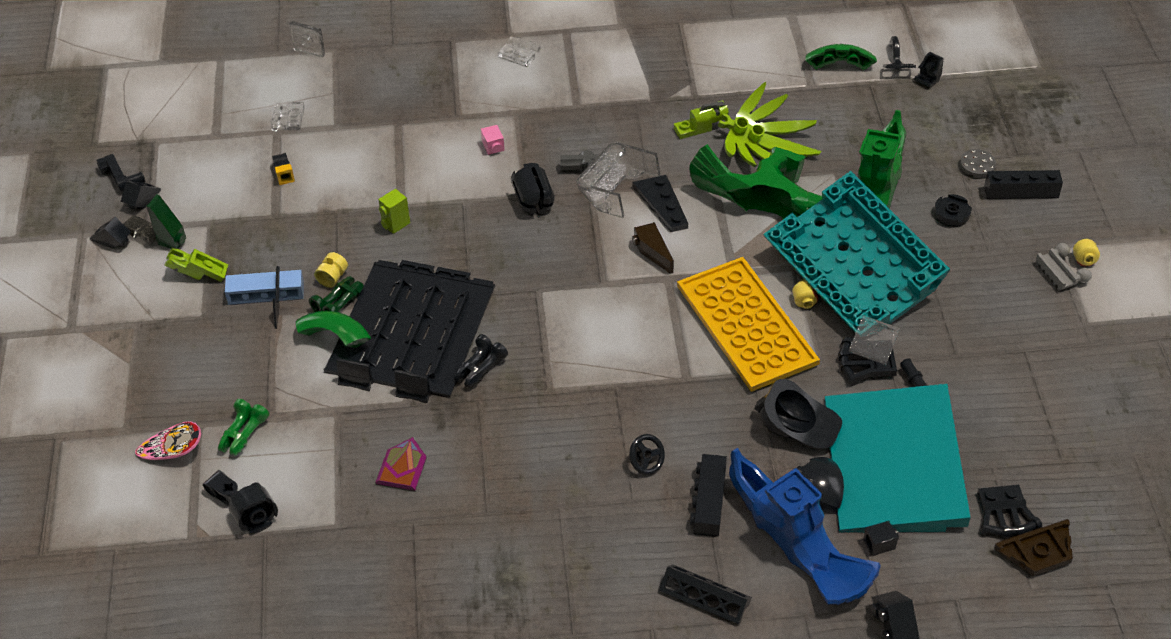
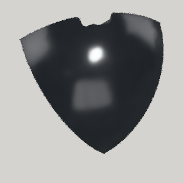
[797,457,844,508]

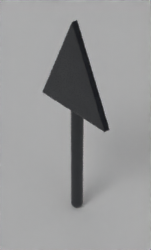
[273,266,280,329]

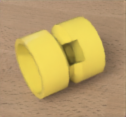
[314,252,348,288]

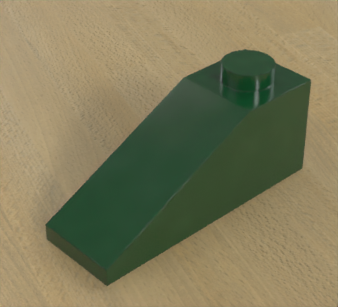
[147,194,186,249]

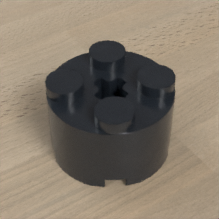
[229,482,278,533]

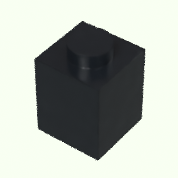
[863,521,899,556]

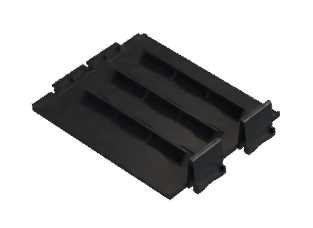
[323,260,495,403]

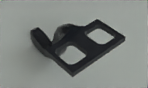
[883,36,916,69]

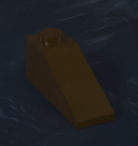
[632,222,674,274]

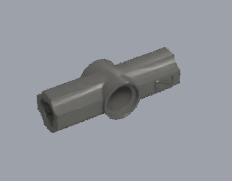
[560,150,614,174]

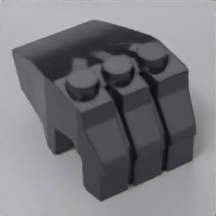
[914,52,944,87]

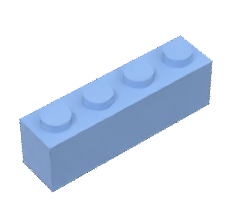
[225,270,304,305]

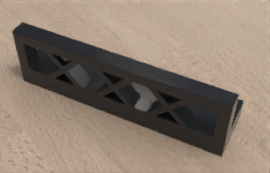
[659,564,752,624]

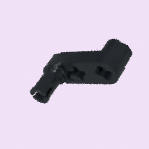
[96,154,146,192]

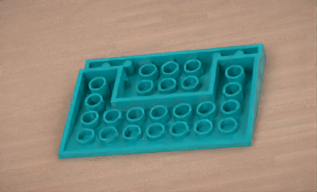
[825,384,971,533]

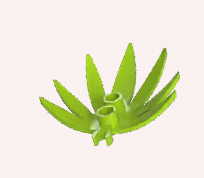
[718,82,821,167]

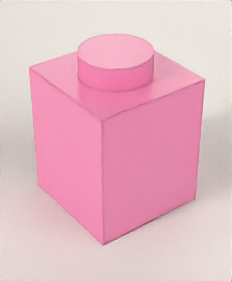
[481,125,505,155]

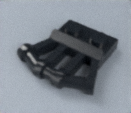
[838,337,897,386]
[977,485,1042,538]

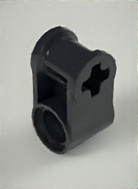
[202,470,238,507]

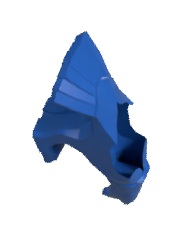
[729,448,881,605]

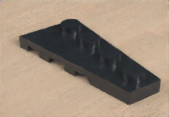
[632,175,688,232]

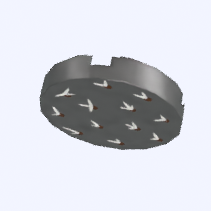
[960,149,996,178]

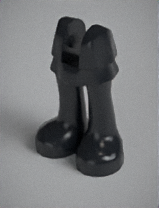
[454,334,508,388]

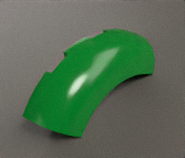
[805,44,877,70]
[295,311,371,348]

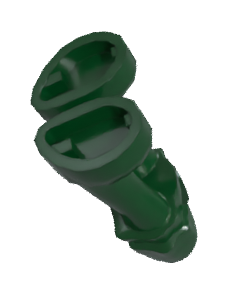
[309,276,364,312]

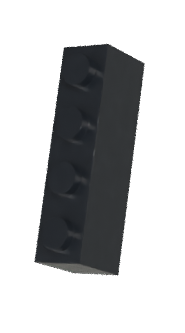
[984,170,1063,199]
[690,454,727,537]

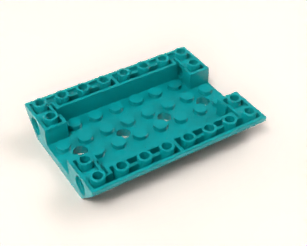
[763,171,950,338]

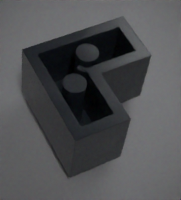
[871,591,920,639]

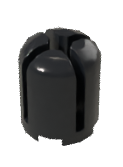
[511,163,555,215]

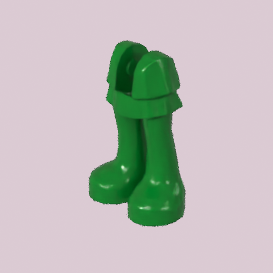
[218,399,269,456]

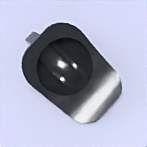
[754,379,843,449]

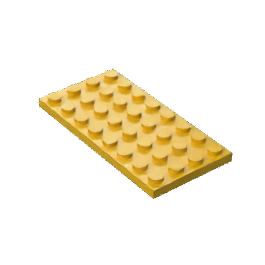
[677,257,820,392]

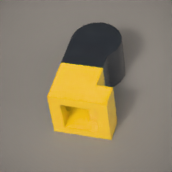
[272,153,295,186]

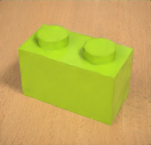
[378,188,410,234]

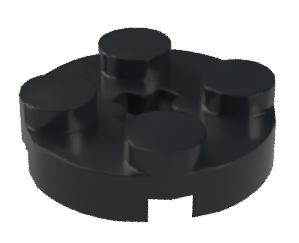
[934,194,972,227]

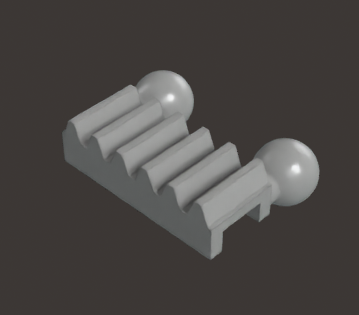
[1036,243,1092,291]

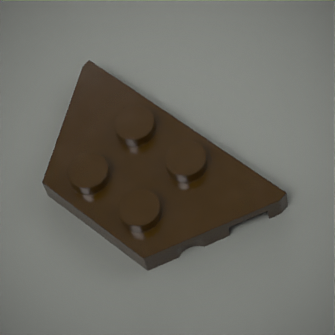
[994,519,1073,576]

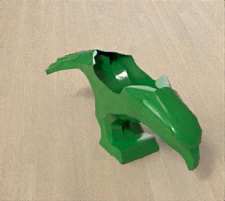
[858,110,906,209]
[689,144,825,224]

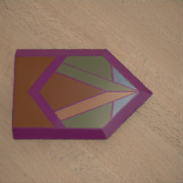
[375,437,427,491]

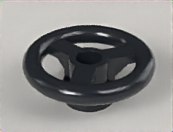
[629,434,665,475]

